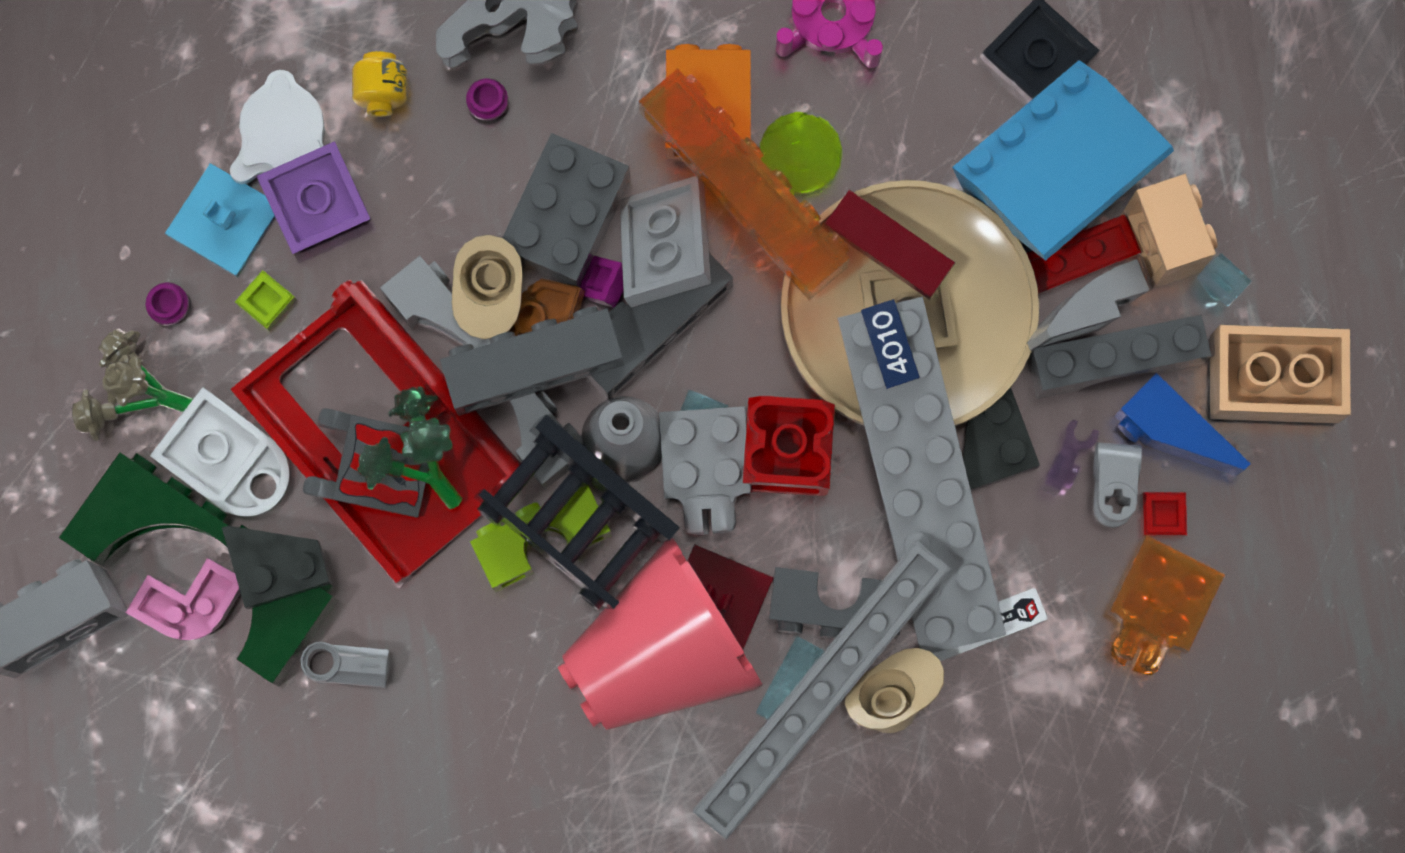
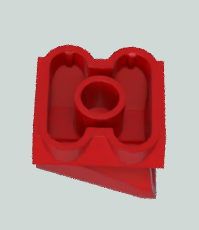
[743,396,835,496]

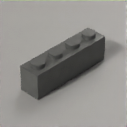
[587,253,733,399]
[440,306,624,416]

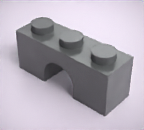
[768,567,901,645]

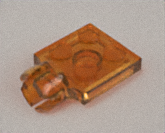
[1107,535,1225,676]

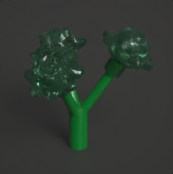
[357,387,462,509]

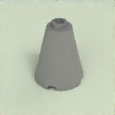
[581,396,662,482]

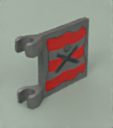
[303,408,436,518]

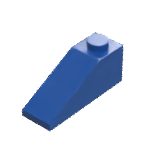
[1115,373,1251,476]

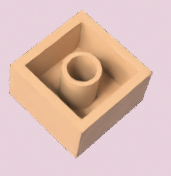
[1123,174,1218,289]

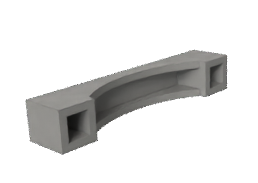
[380,256,585,490]

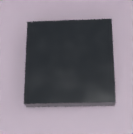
[980,0,1100,102]

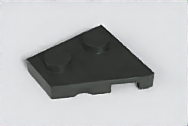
[963,387,1040,491]
[222,526,332,610]

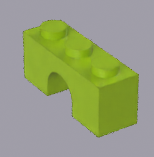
[470,486,612,593]

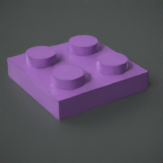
[257,141,370,254]

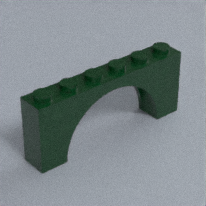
[59,452,339,686]

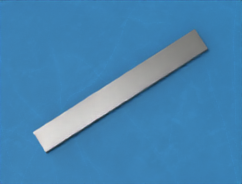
[693,540,951,840]

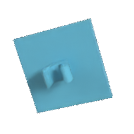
[165,163,275,277]

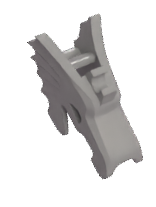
[436,0,579,68]

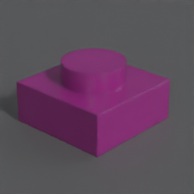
[580,255,624,308]

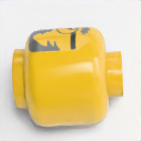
[352,51,407,117]

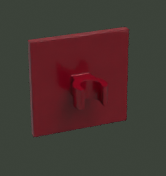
[687,544,774,650]

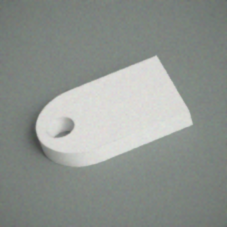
[150,387,290,517]

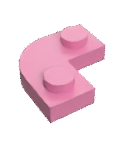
[125,558,240,641]

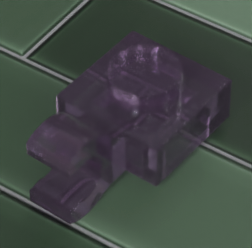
[1040,419,1099,496]

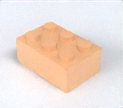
[1210,325,1351,423]

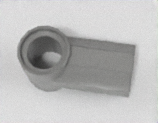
[300,642,389,688]

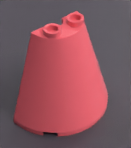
[558,538,763,730]

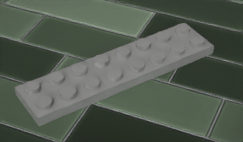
[837,297,1006,653]

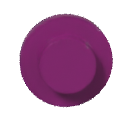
[466,78,508,121]
[145,282,189,325]

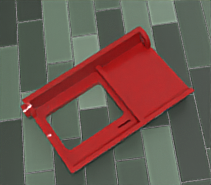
[230,280,521,583]

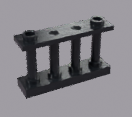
[474,414,680,610]

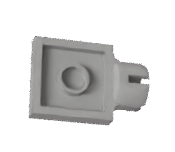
[659,406,752,535]

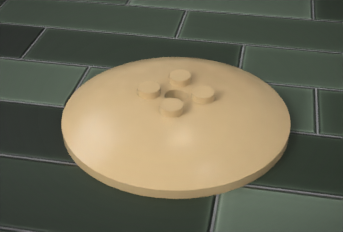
[781,180,1039,426]

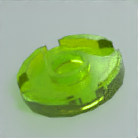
[758,112,842,197]

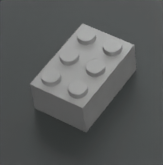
[0,559,128,678]

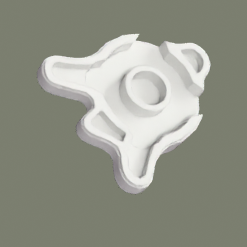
[230,70,325,184]

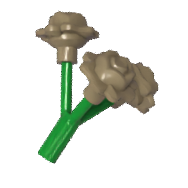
[72,328,194,441]

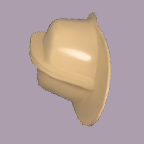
[452,235,523,339]
[845,648,944,733]

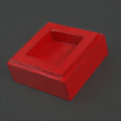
[1141,492,1187,537]

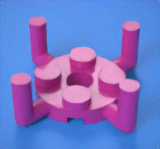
[775,0,883,68]

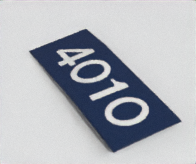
[861,299,920,389]

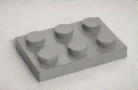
[620,175,711,307]

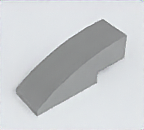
[1027,259,1150,351]

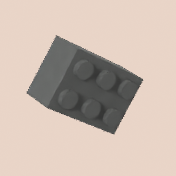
[502,133,631,287]

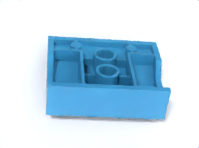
[952,60,1174,261]

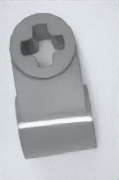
[1093,442,1142,528]

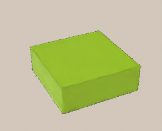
[235,270,297,331]

